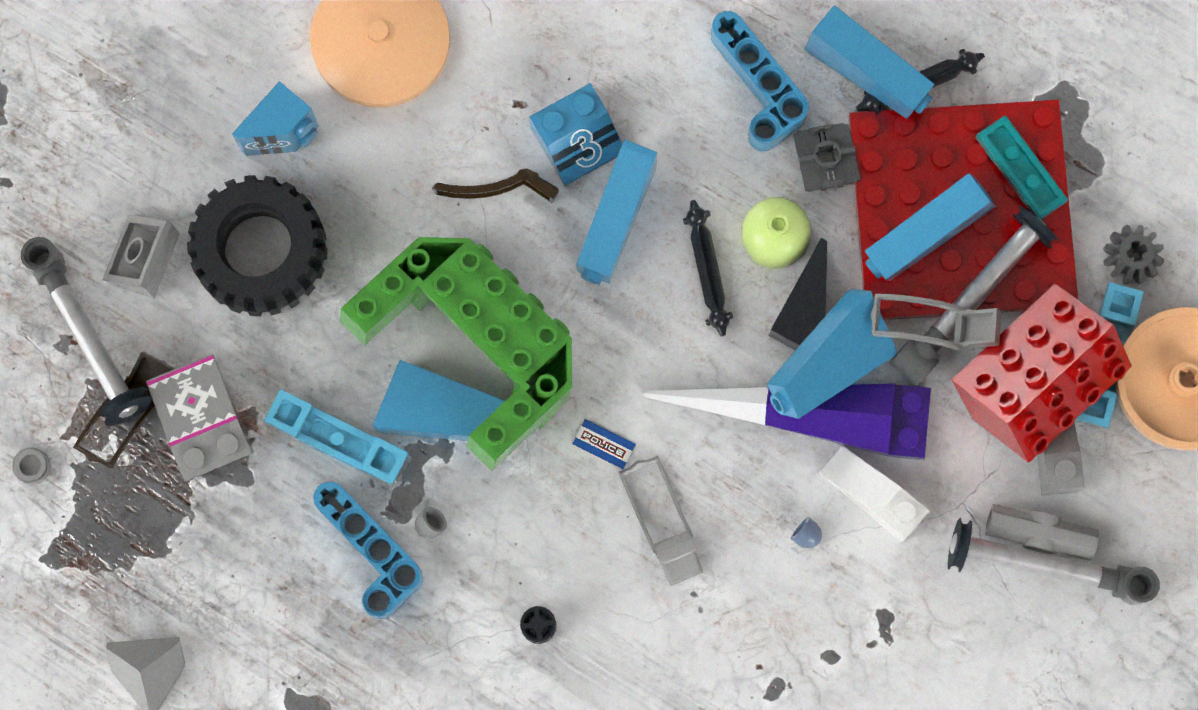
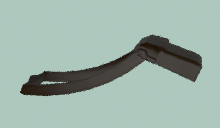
[432,168,559,203]
[73,352,175,468]

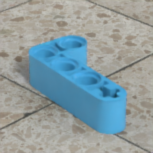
[711,11,809,152]
[313,482,423,620]

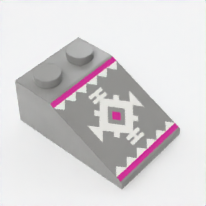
[146,354,254,482]

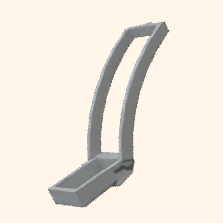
[870,294,1002,350]
[619,456,703,586]

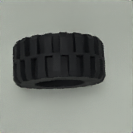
[187,175,328,317]

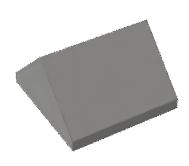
[102,215,180,299]

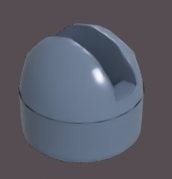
[791,517,822,548]

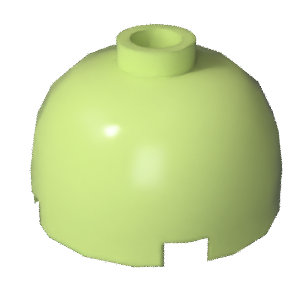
[741,197,811,269]

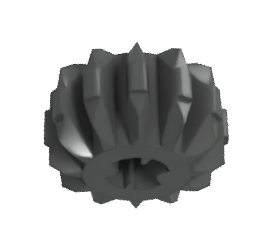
[1103,225,1164,285]

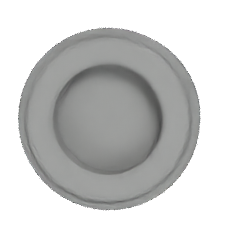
[12,448,51,485]

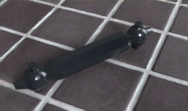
[856,49,985,114]
[683,200,733,337]

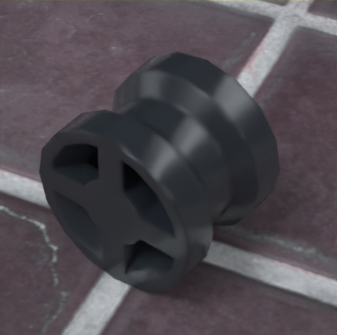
[520,606,557,644]

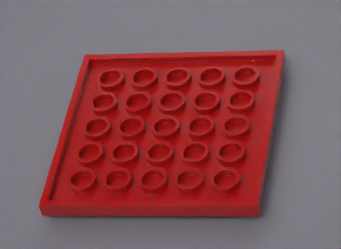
[849,99,1078,320]

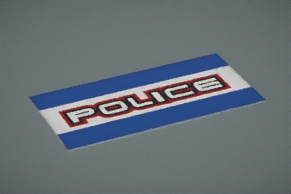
[572,419,636,469]

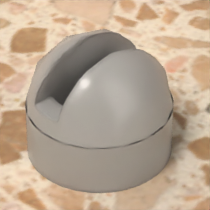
[415,507,447,538]

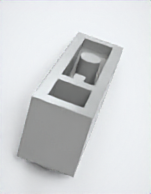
[1037,423,1084,495]

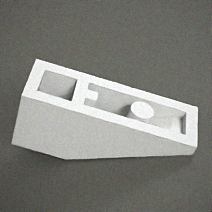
[819,446,929,543]

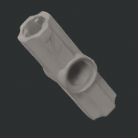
[985,504,1099,561]

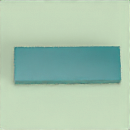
[975,115,1068,220]

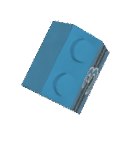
[232,81,319,156]
[529,83,622,186]

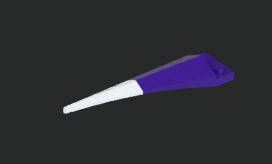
[642,383,931,460]

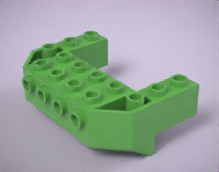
[340,237,572,471]

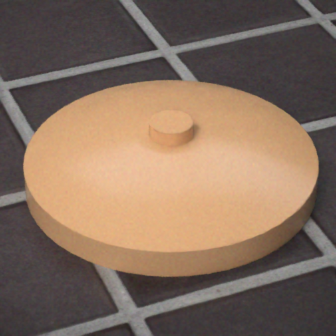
[310,0,450,108]
[1115,307,1198,451]

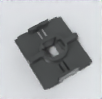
[793,123,861,192]

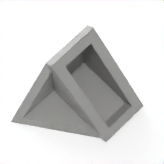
[106,637,185,710]

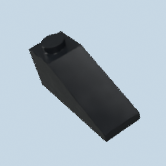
[769,238,827,351]

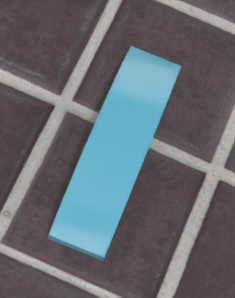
[1075,282,1144,428]
[264,389,409,485]

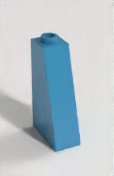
[804,5,934,119]
[576,139,658,285]
[865,173,997,281]
[767,289,898,419]
[373,360,505,441]

